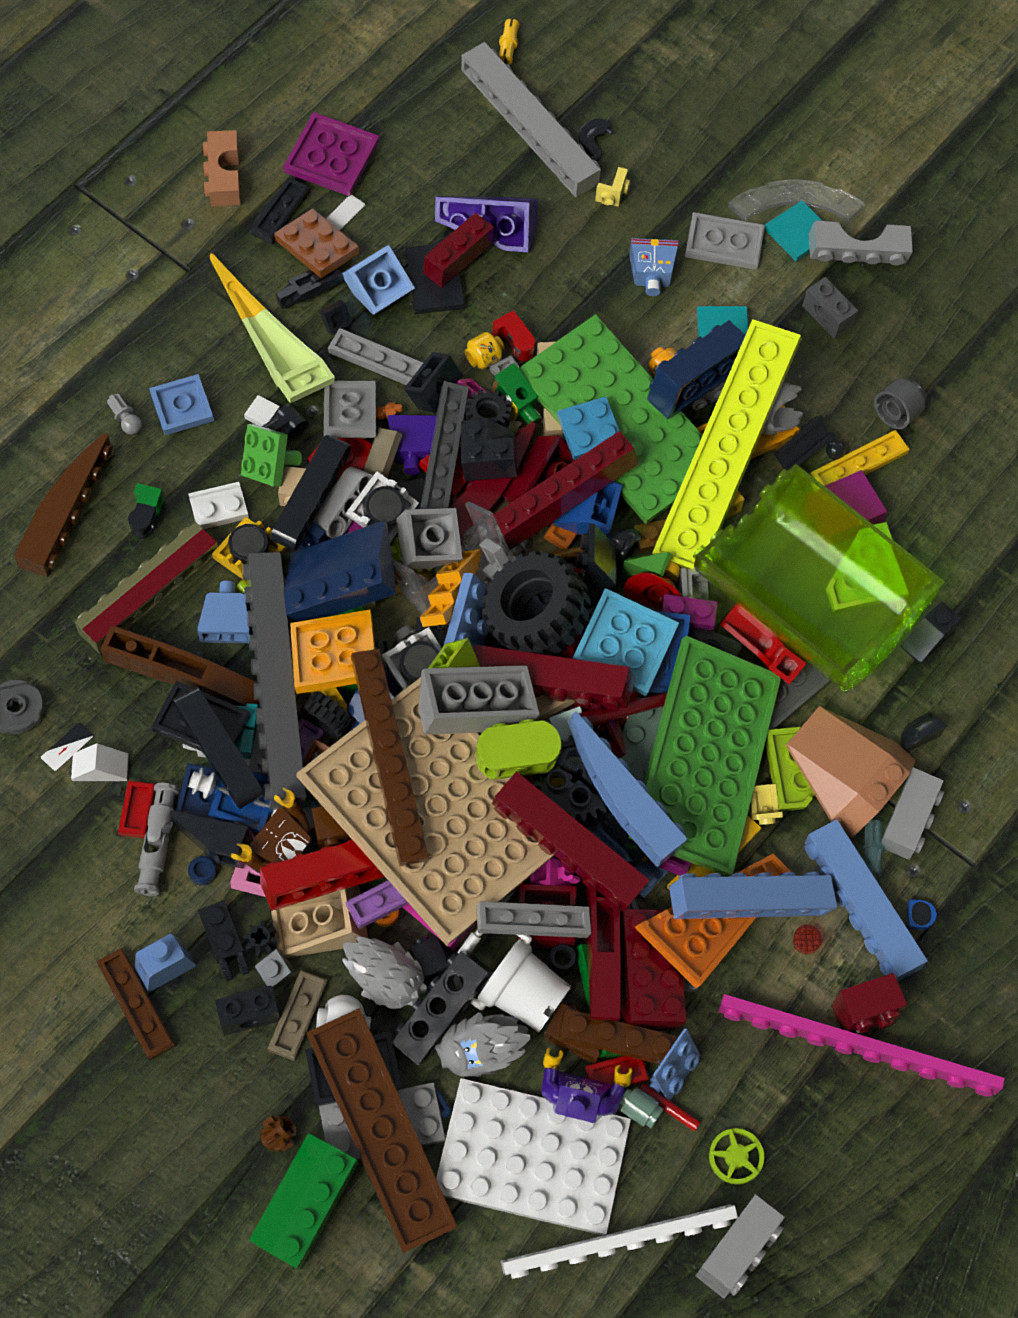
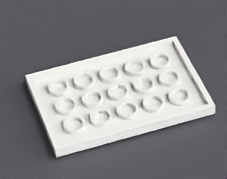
[436,1078,631,1236]

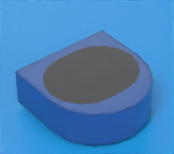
[907,899,937,930]

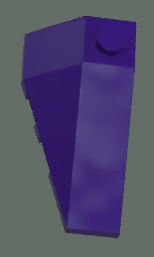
[435,196,538,252]

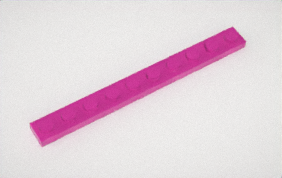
[718,994,1004,1097]

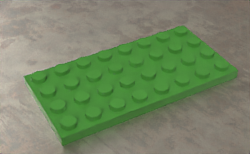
[519,314,703,524]
[629,636,781,877]

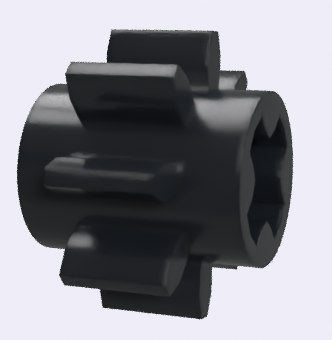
[243,921,280,959]

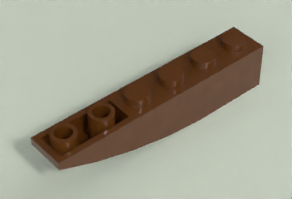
[14,433,113,577]
[101,625,259,706]

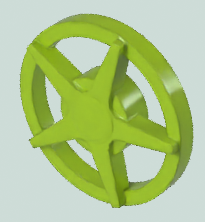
[709,1128,764,1184]

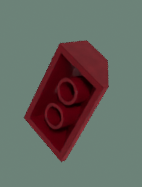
[503,435,575,528]

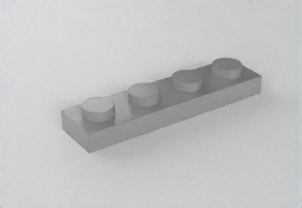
[328,328,423,385]
[476,901,591,938]

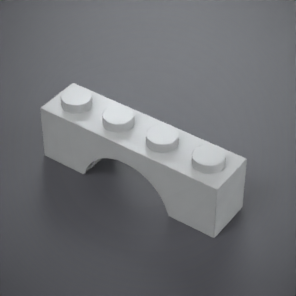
[809,221,912,265]

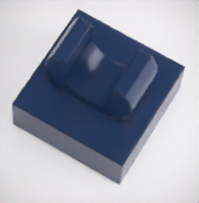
[299,522,327,550]

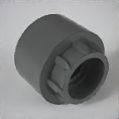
[874,379,926,429]

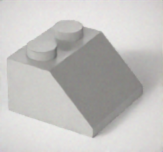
[396,508,463,570]

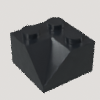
[461,419,517,481]

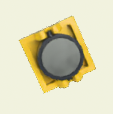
[212,517,287,582]

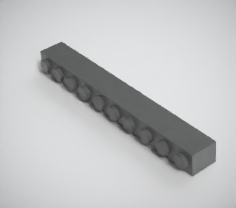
[242,552,306,810]

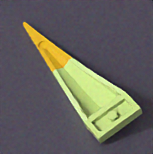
[210,253,335,403]

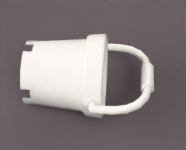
[453,929,571,1033]

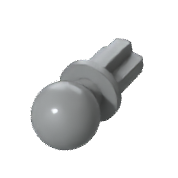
[107,393,142,435]

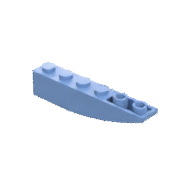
[569,711,687,867]

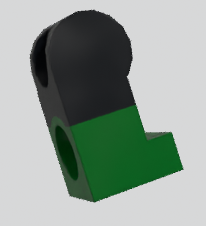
[128,483,164,538]

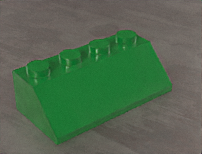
[249,1133,360,1270]

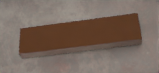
[96,948,175,1061]

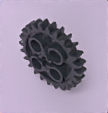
[532,735,613,825]

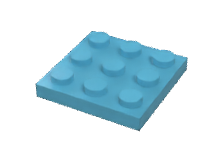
[572,588,679,696]

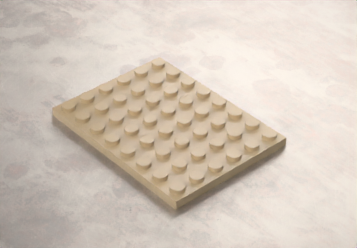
[296,677,555,946]

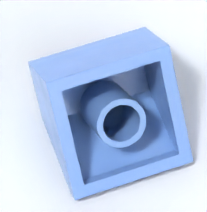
[342,245,415,314]

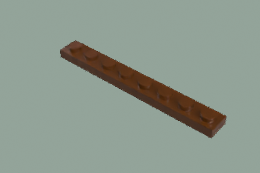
[351,649,429,866]

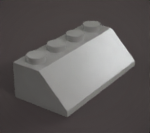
[419,666,539,735]

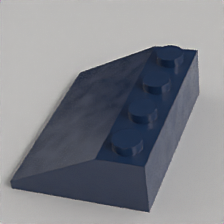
[284,520,397,622]

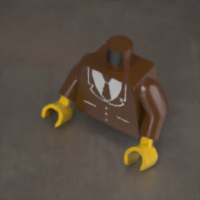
[231,787,312,873]

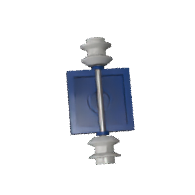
[188,768,285,834]

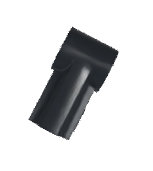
[262,403,309,437]

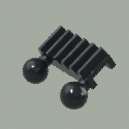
[772,415,846,490]

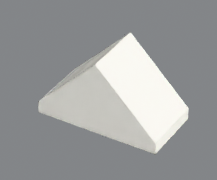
[71,744,129,781]

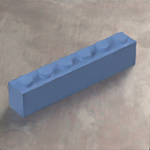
[805,819,928,982]
[669,872,837,919]

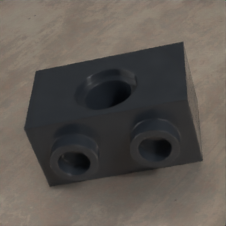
[404,352,464,413]
[215,985,280,1036]

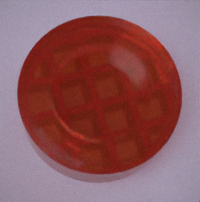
[792,925,822,955]

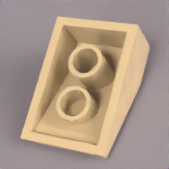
[271,886,368,958]

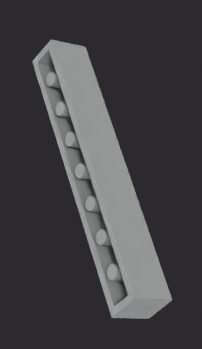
[462,42,601,198]

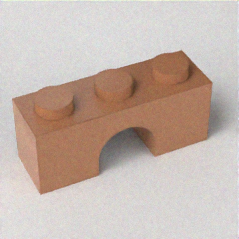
[203,130,240,206]

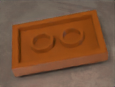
[274,209,360,278]

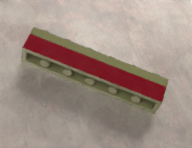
[75,522,218,654]

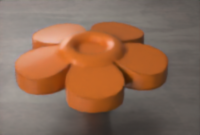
[376,402,403,420]

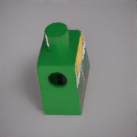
[490,363,542,425]

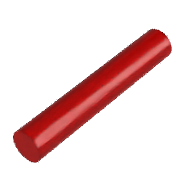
[640,1083,701,1132]

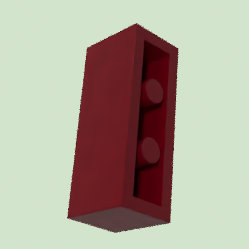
[424,212,494,288]

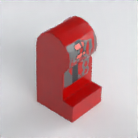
[492,310,535,361]

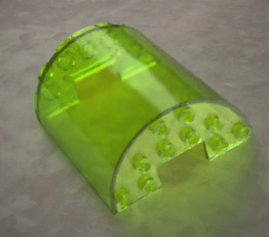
[693,464,945,693]

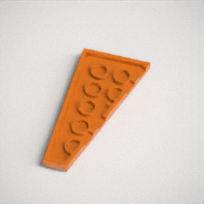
[634,854,791,988]

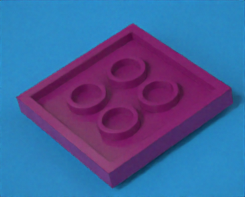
[283,112,379,196]

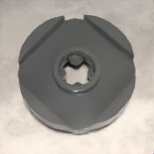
[0,680,44,734]

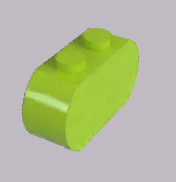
[475,719,561,780]

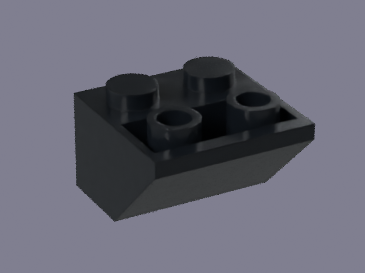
[575,523,616,601]

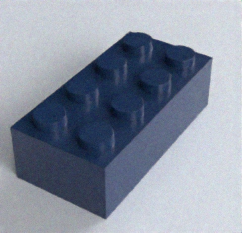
[647,320,746,419]

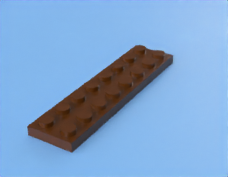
[306,1008,457,1253]

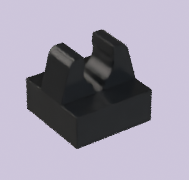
[319,299,353,335]

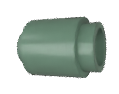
[620,1087,664,1128]

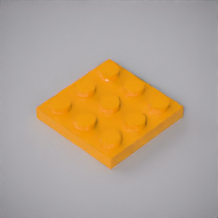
[290,610,375,694]

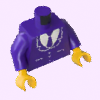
[542,1048,632,1123]

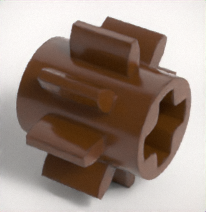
[260,1114,297,1153]

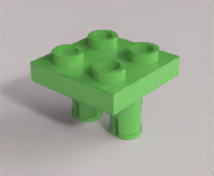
[241,424,302,486]

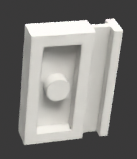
[189,482,249,529]

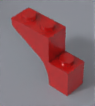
[720,603,807,685]

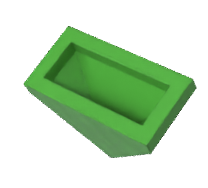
[621,552,671,580]

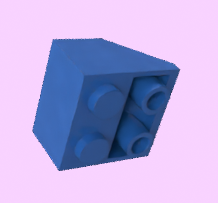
[553,482,622,535]

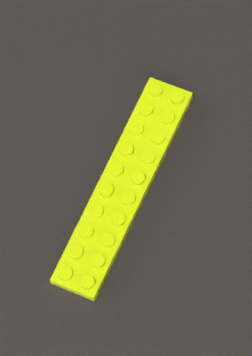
[652,319,802,573]

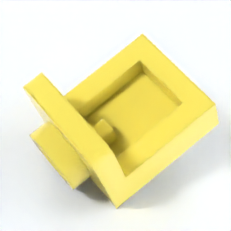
[595,167,630,207]
[749,784,783,825]

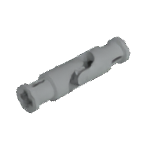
[134,783,179,896]

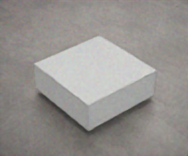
[244,395,280,426]

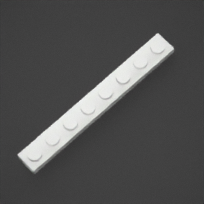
[501,1205,738,1279]

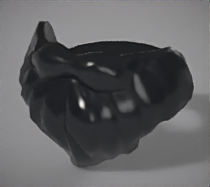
[606,529,642,569]

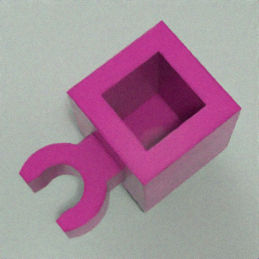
[529,858,580,886]

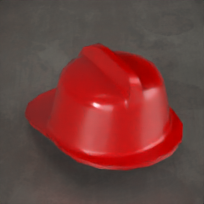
[624,572,682,611]

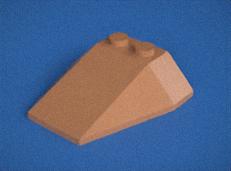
[785,706,916,839]

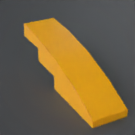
[420,549,482,627]

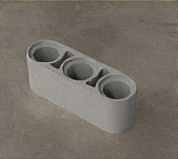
[313,467,373,539]

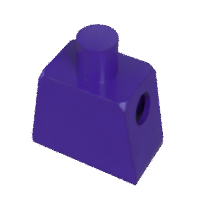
[388,415,436,475]

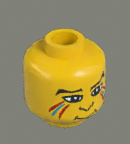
[465,332,504,370]

